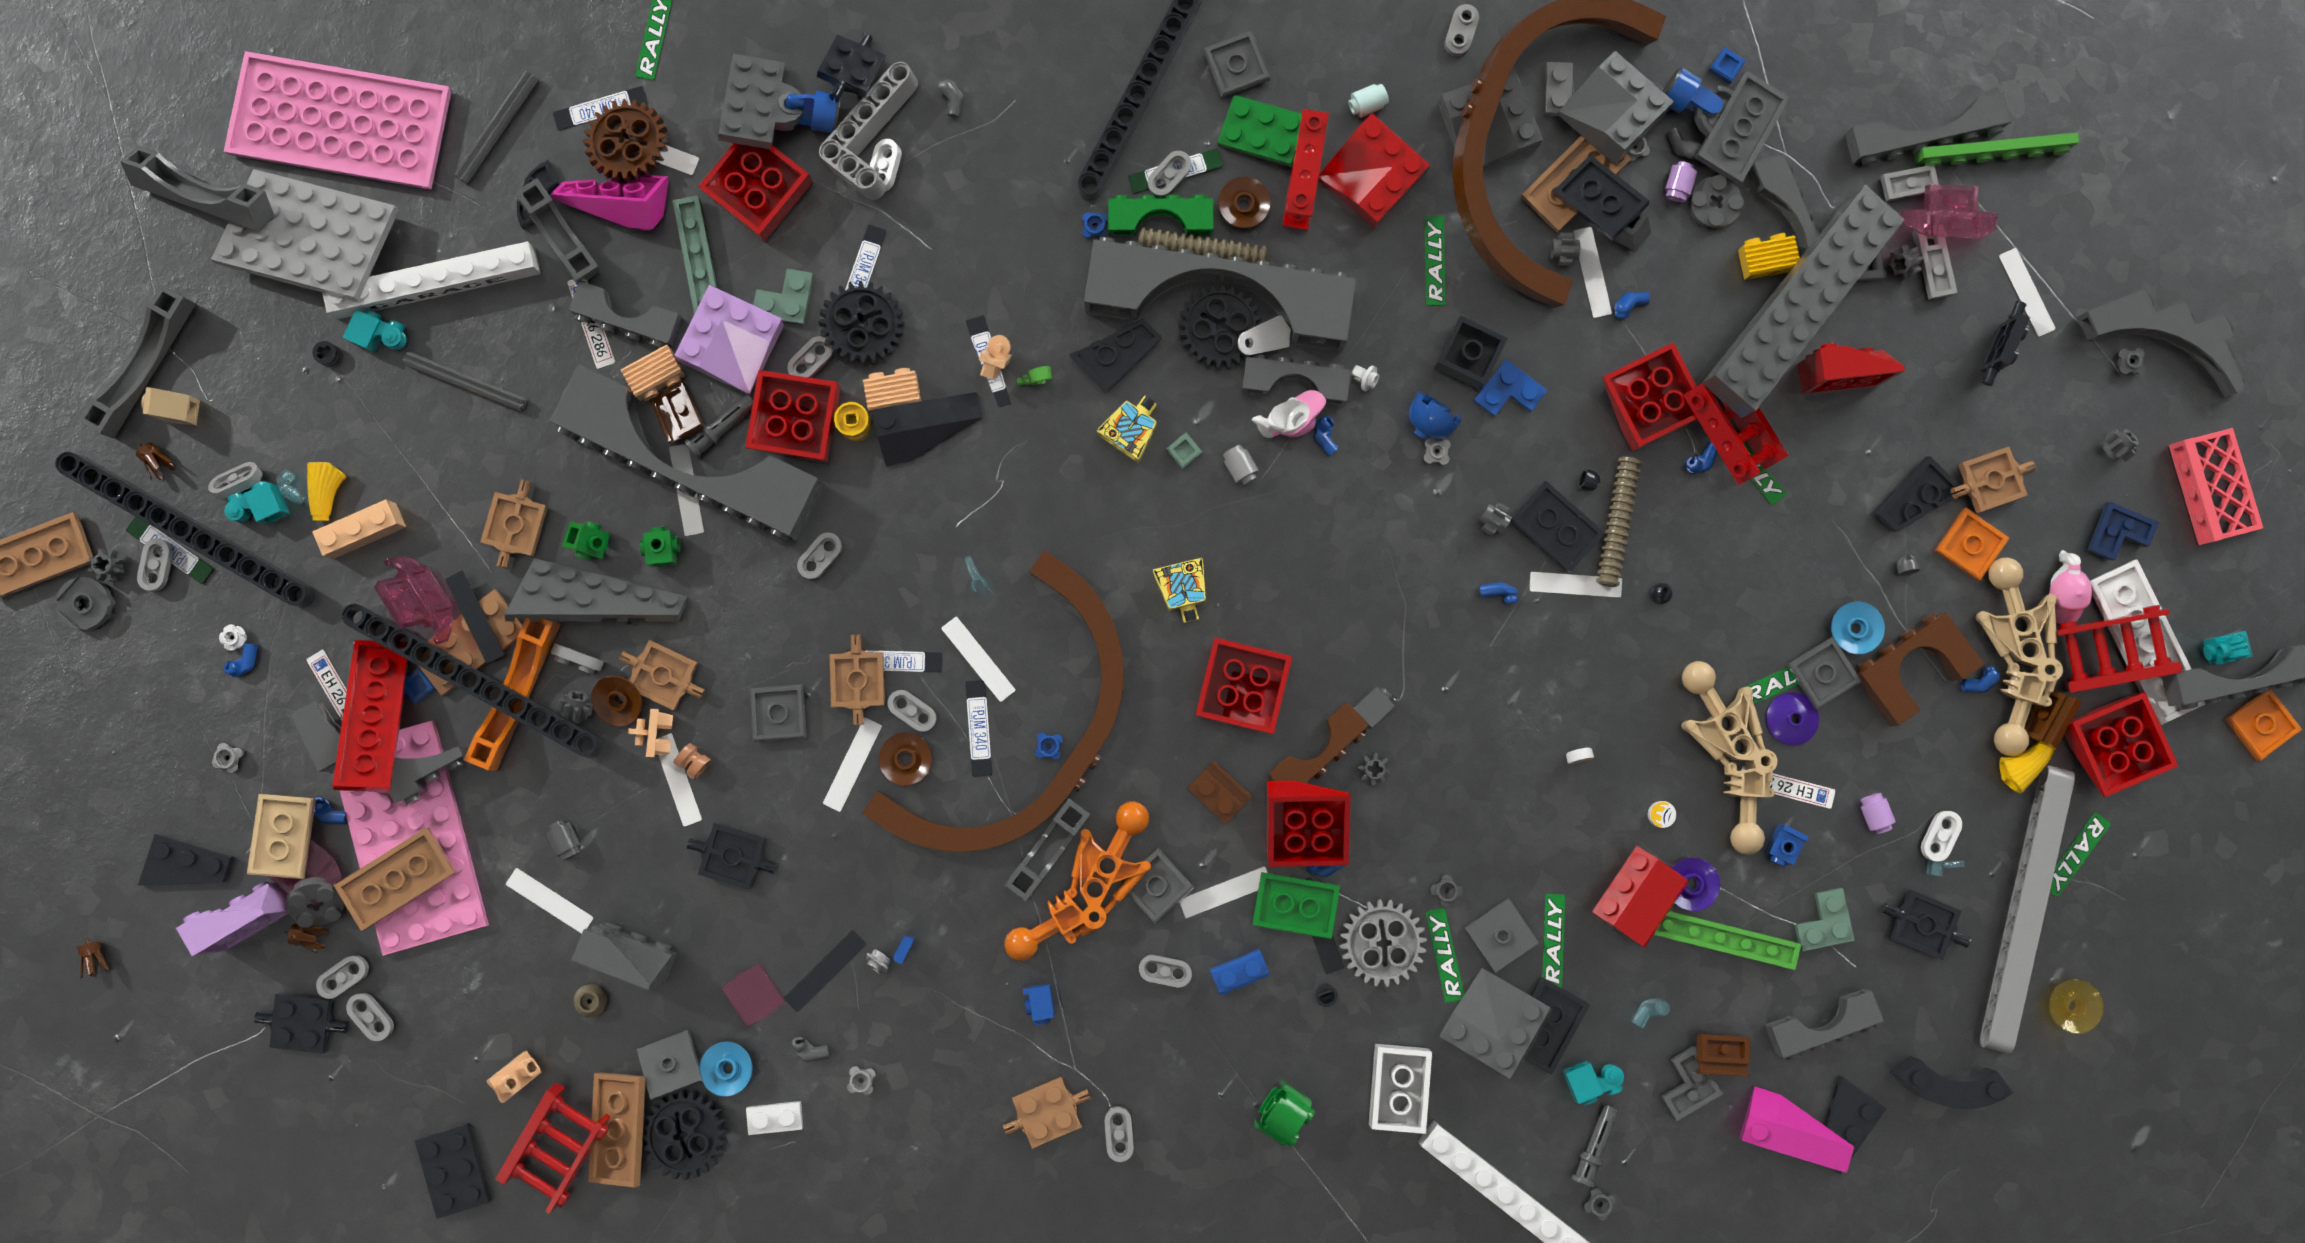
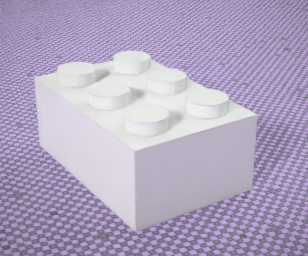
[1369,1044,1432,1134]

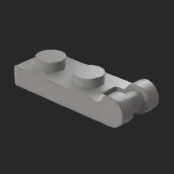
[1912,224,1958,300]

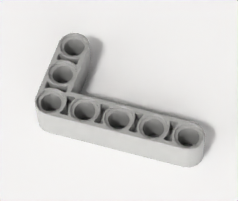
[819,62,918,200]

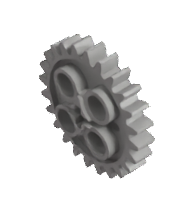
[1339,899,1427,987]

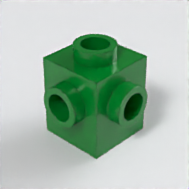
[562,521,610,561]
[640,527,680,567]

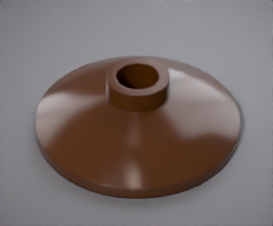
[1218,177,1270,228]
[591,675,642,727]
[879,732,932,786]

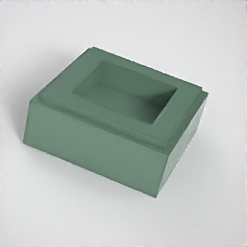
[1166,432,1203,470]

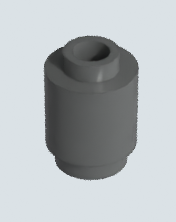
[545,820,581,862]

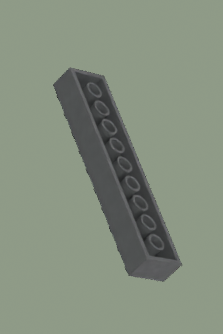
[1702,185,1905,418]

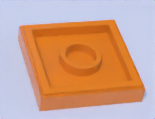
[1934,508,2009,581]
[2224,687,2302,761]

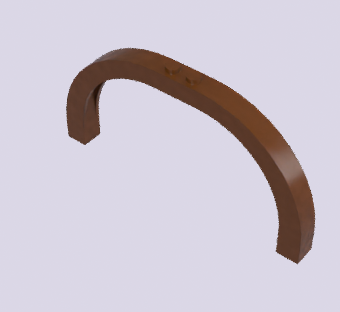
[1453,0,1666,308]
[862,550,1124,852]

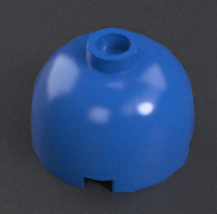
[1409,391,1462,440]

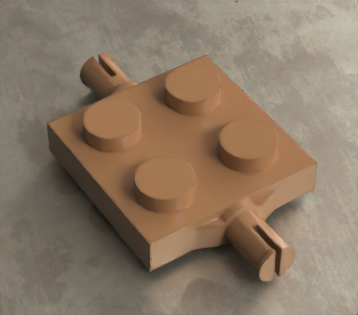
[1951,446,2036,513]
[480,480,548,569]
[829,635,885,725]
[619,640,705,711]
[1003,1077,1091,1148]

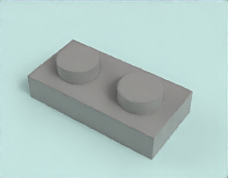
[1544,62,1573,116]
[1880,165,1940,202]

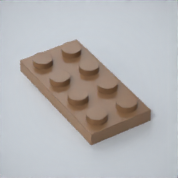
[1520,135,1632,233]
[0,512,93,598]
[419,589,523,696]
[333,827,457,931]
[588,1072,646,1187]

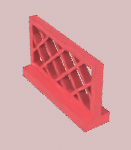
[2168,428,2263,545]

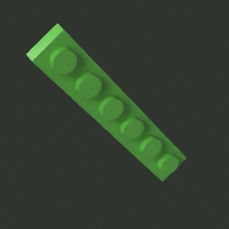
[1914,133,2079,167]
[1654,911,1801,970]

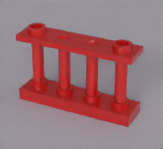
[1282,109,1329,232]
[1683,383,1789,486]
[2056,605,2182,693]
[495,1082,611,1214]

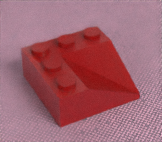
[1318,113,1430,230]
[698,143,813,242]
[1602,342,1698,452]
[1798,343,1905,395]
[745,370,841,464]
[1195,637,1292,734]
[2064,692,2178,797]
[1266,781,1351,867]

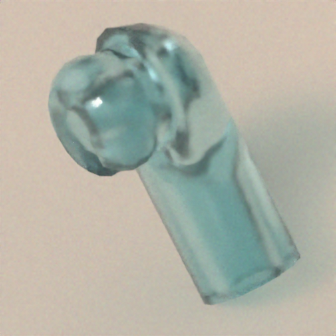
[276,469,307,506]
[1631,998,1670,1028]

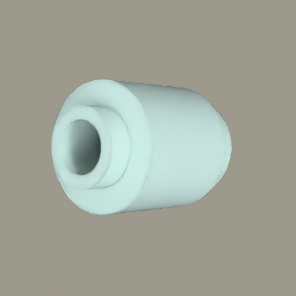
[1348,84,1389,118]

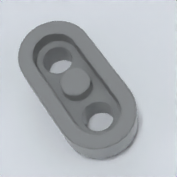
[1444,4,1479,57]
[1148,151,1191,198]
[787,336,833,378]
[208,462,262,500]
[797,533,843,580]
[137,538,173,592]
[551,643,604,675]
[888,690,937,732]
[1139,954,1192,988]
[316,955,369,999]
[346,993,394,1041]
[1104,1106,1134,1162]

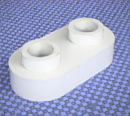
[869,139,902,191]
[1921,811,1962,862]

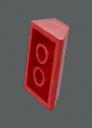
[1592,846,1689,948]

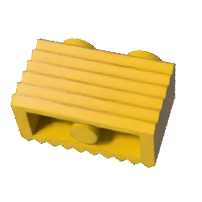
[1738,233,1800,280]

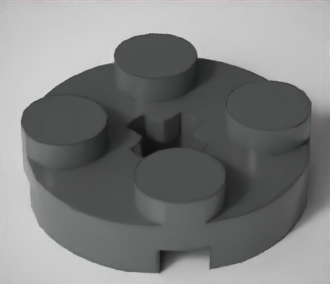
[1689,175,1744,229]
[56,577,115,631]
[287,877,344,928]

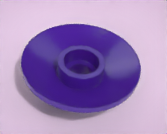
[1766,693,1819,745]
[1672,857,1720,911]

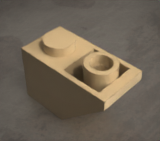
[141,387,200,426]

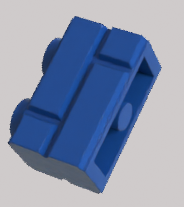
[1210,949,1270,996]

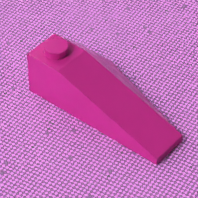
[551,175,669,231]
[1739,1086,1854,1173]

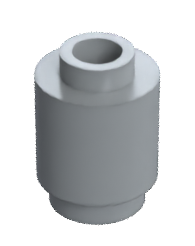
[1223,445,1259,486]

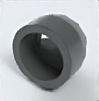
[1897,555,1920,576]

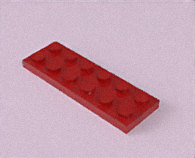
[332,640,409,792]

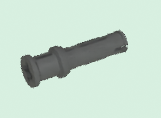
[684,394,753,459]
[1571,1104,1620,1188]

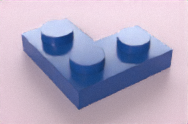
[1473,359,1547,417]

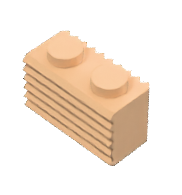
[621,345,686,401]
[863,368,921,414]

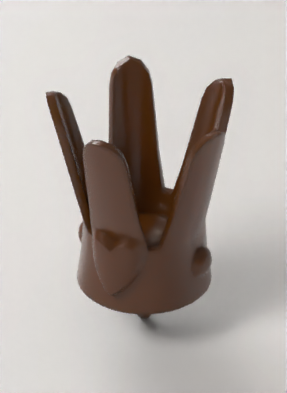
[136,442,175,480]
[284,924,329,954]
[77,936,110,979]

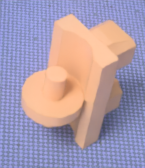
[979,335,1012,380]
[628,709,673,757]
[486,1051,542,1103]

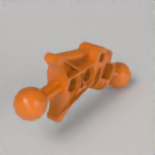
[1004,801,1151,961]

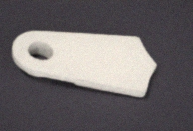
[1238,315,1291,355]

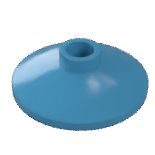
[1831,601,1885,654]
[700,1042,753,1096]

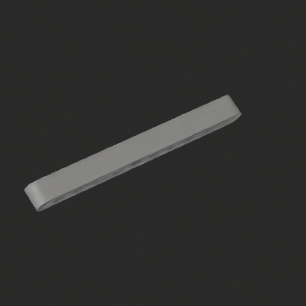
[1980,765,2075,1054]

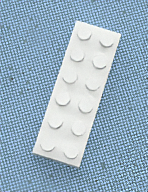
[2090,559,2205,725]

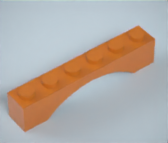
[464,618,561,771]

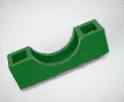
[1108,195,1213,236]

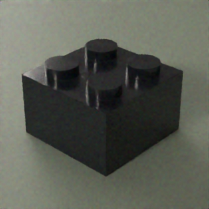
[1434,315,1508,390]

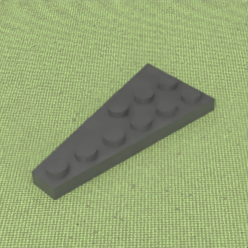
[504,558,687,622]

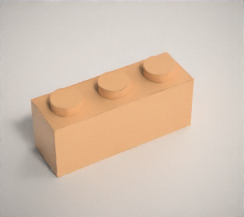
[312,500,406,559]

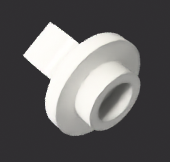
[1351,365,1379,391]

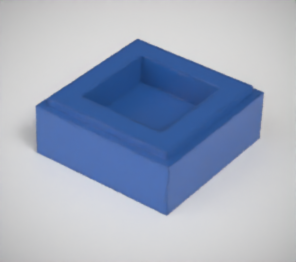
[1708,47,1746,84]
[405,667,437,705]
[893,935,916,964]

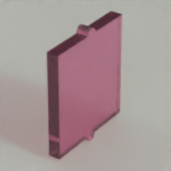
[722,963,785,1027]

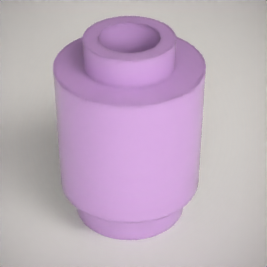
[1665,161,1697,203]
[1861,792,1896,834]

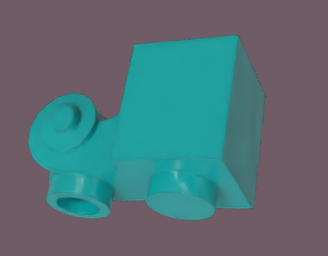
[342,309,407,353]
[224,481,290,525]
[2203,631,2253,666]
[1562,1061,1624,1106]

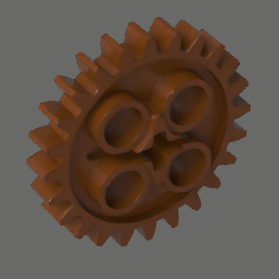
[583,99,669,183]

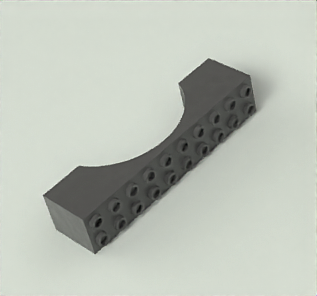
[1084,237,1356,351]
[550,364,825,543]

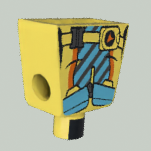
[1097,396,1157,463]
[1153,558,1206,623]

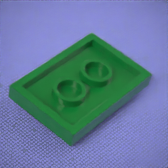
[1217,95,1302,167]
[1252,872,1340,939]

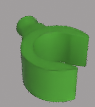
[1016,366,1053,386]

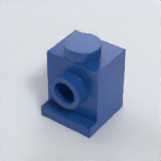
[1764,824,1809,867]
[1023,984,1055,1025]

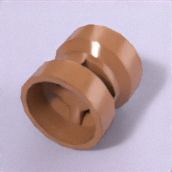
[673,743,711,780]

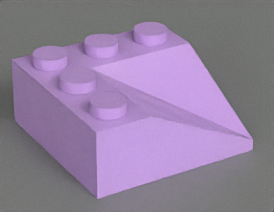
[674,285,784,395]
[176,881,288,957]

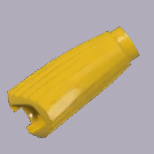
[307,462,347,521]
[1999,742,2056,794]

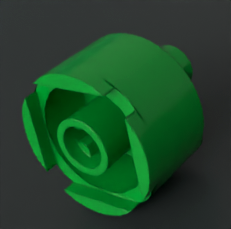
[1254,1081,1315,1147]

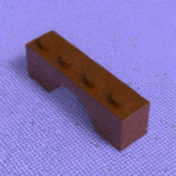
[1268,702,1369,783]

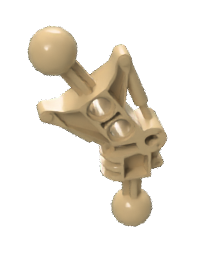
[1975,557,2063,757]
[1682,661,1777,855]

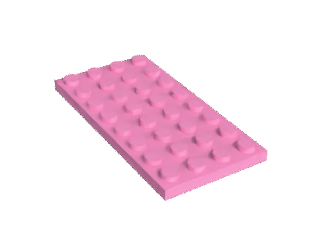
[224,51,452,190]
[340,721,489,956]

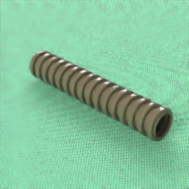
[1138,227,1267,264]
[1596,456,1642,587]

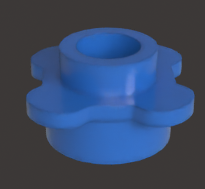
[1082,212,1108,238]
[1035,732,1063,760]

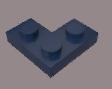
[2087,502,2159,561]

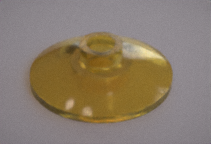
[2049,979,2104,1034]

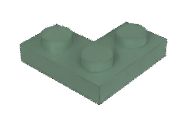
[753,269,814,326]
[1794,888,1855,951]

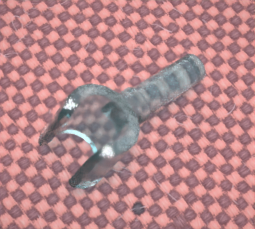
[965,556,987,592]
[1926,860,1965,876]

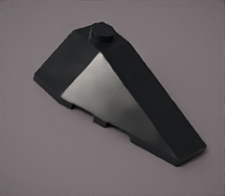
[871,392,982,467]

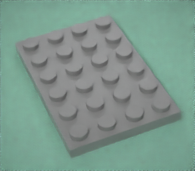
[211,169,399,302]

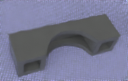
[515,178,600,285]
[569,281,683,348]
[1241,354,1351,406]
[1005,798,1091,901]
[1765,989,1884,1060]

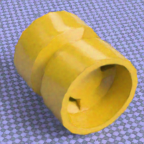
[834,402,873,442]

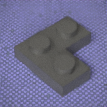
[1661,1046,1723,1121]

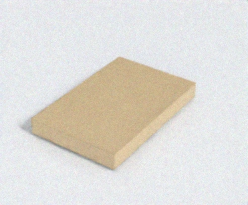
[247,794,316,879]

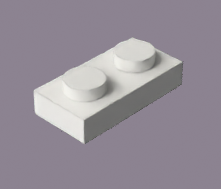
[746,1101,803,1135]

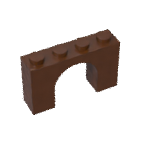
[1856,612,1984,726]

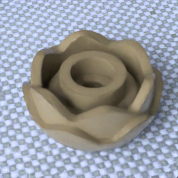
[573,984,608,1018]

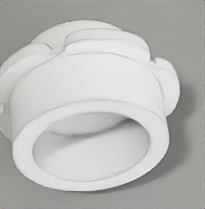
[219,625,247,651]

